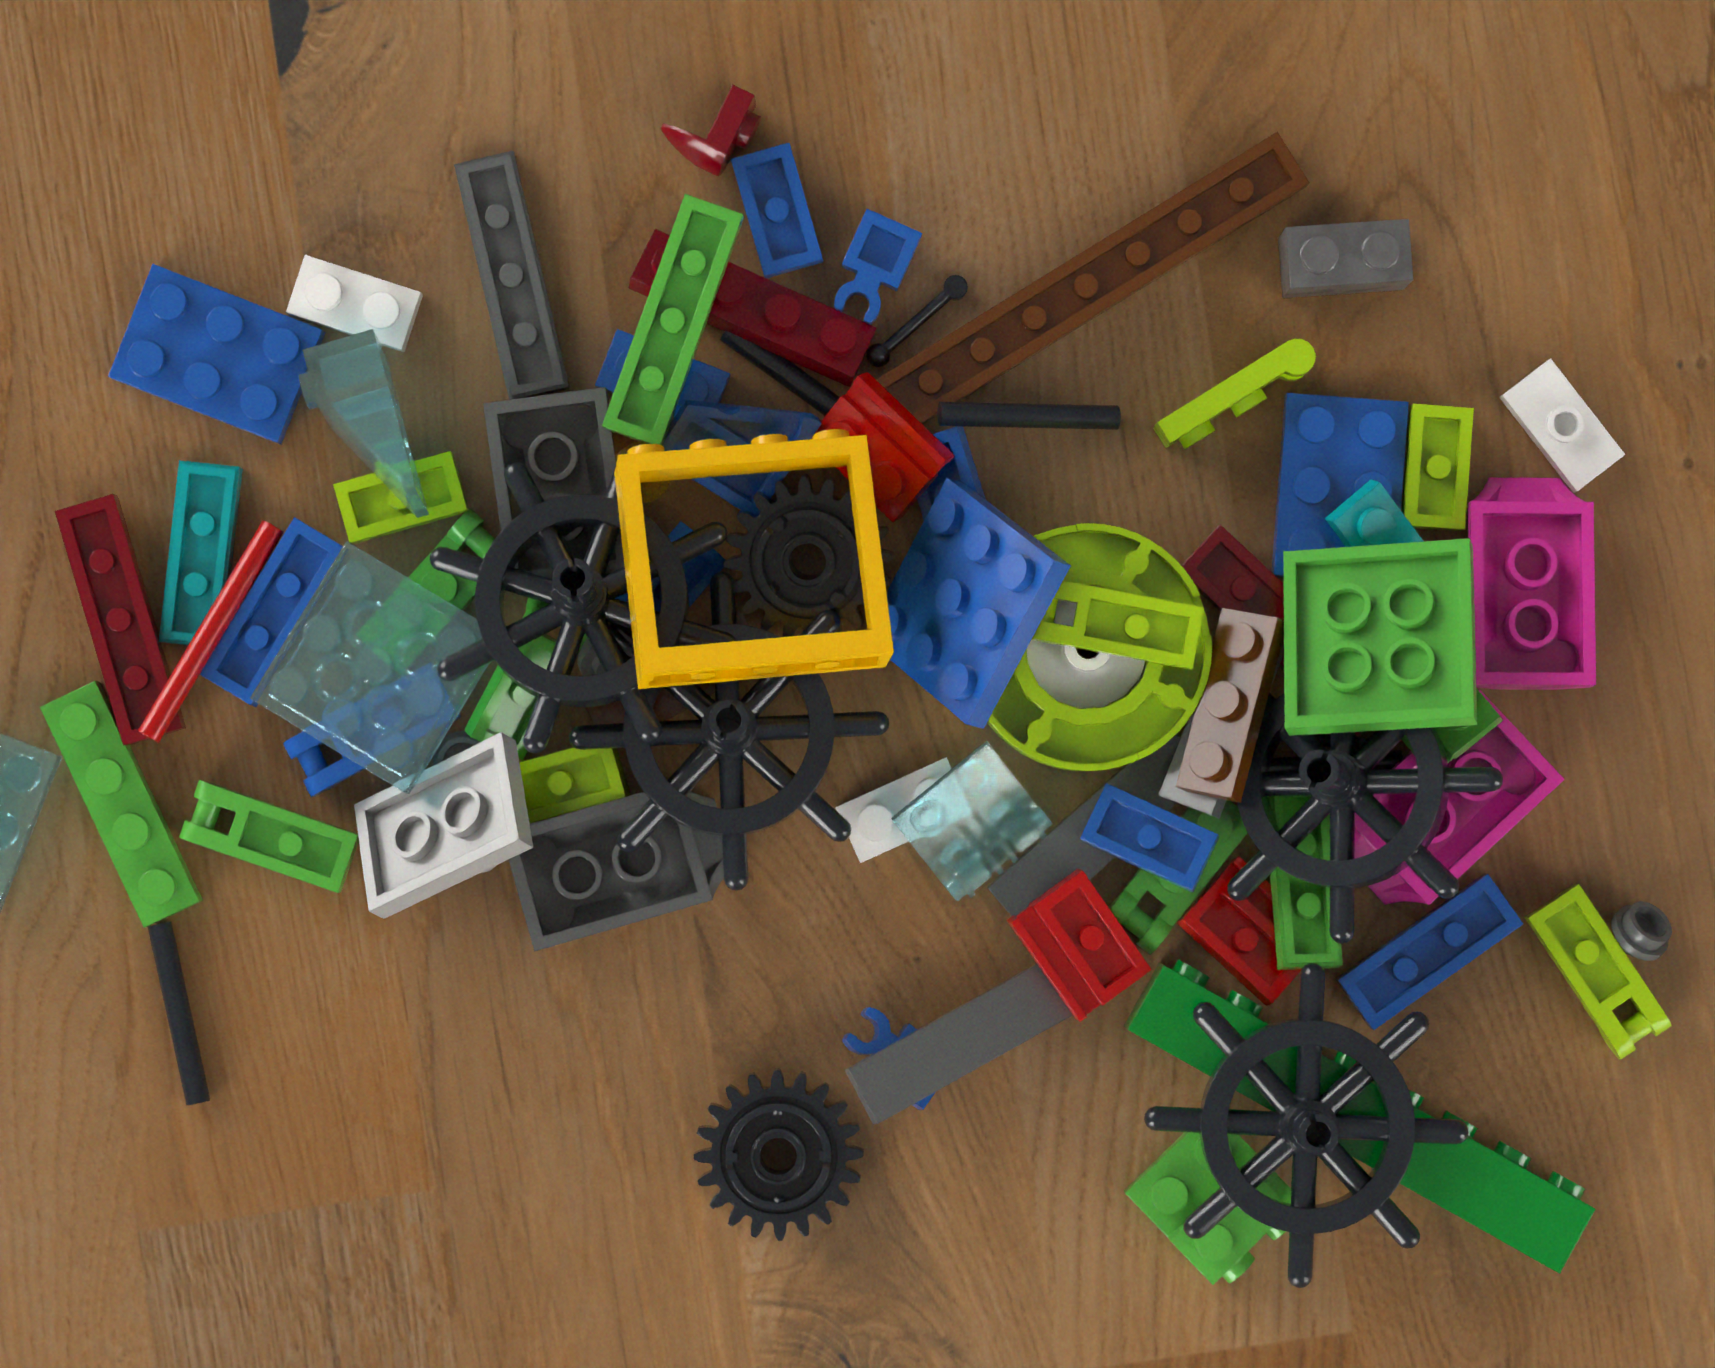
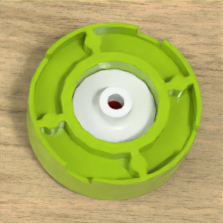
[987,523,1212,771]

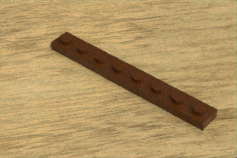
[876,131,1309,424]

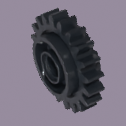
[724,474,894,637]
[694,1068,864,1241]

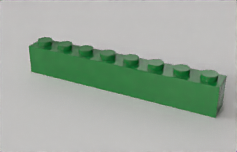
[1124,959,1596,1274]

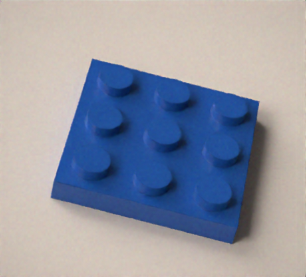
[886,477,1071,729]

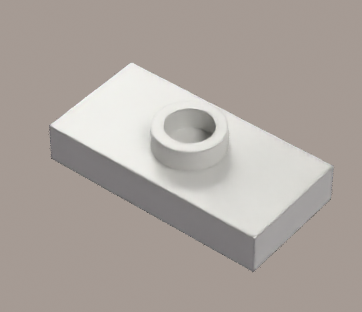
[1499,358,1625,493]

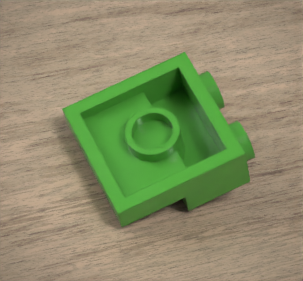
[1124,1132,1291,1285]

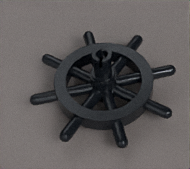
[430,452,736,753]
[569,571,890,891]
[1227,692,1503,944]
[1144,963,1469,1288]

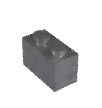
[1278,219,1413,298]

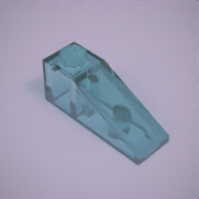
[299,329,429,518]

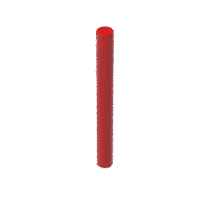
[138,520,284,743]

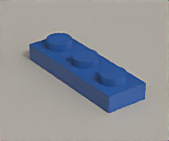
[200,517,351,707]
[1335,873,1523,1030]

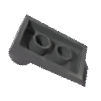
[483,387,624,579]
[508,791,724,952]

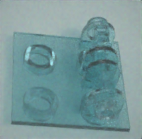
[891,741,1052,901]

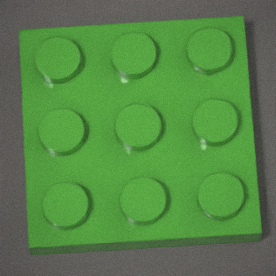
[1283,538,1477,736]

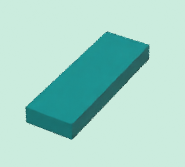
[159,460,243,645]

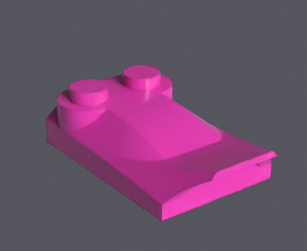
[1468,477,1596,690]
[1355,689,1565,905]

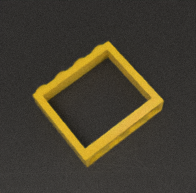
[614,429,894,689]

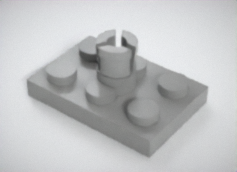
[354,732,533,919]

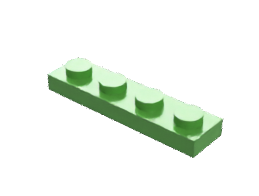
[602,194,744,446]
[40,681,203,928]

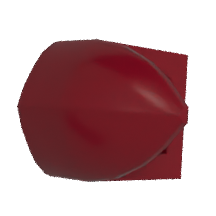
[661,84,761,177]

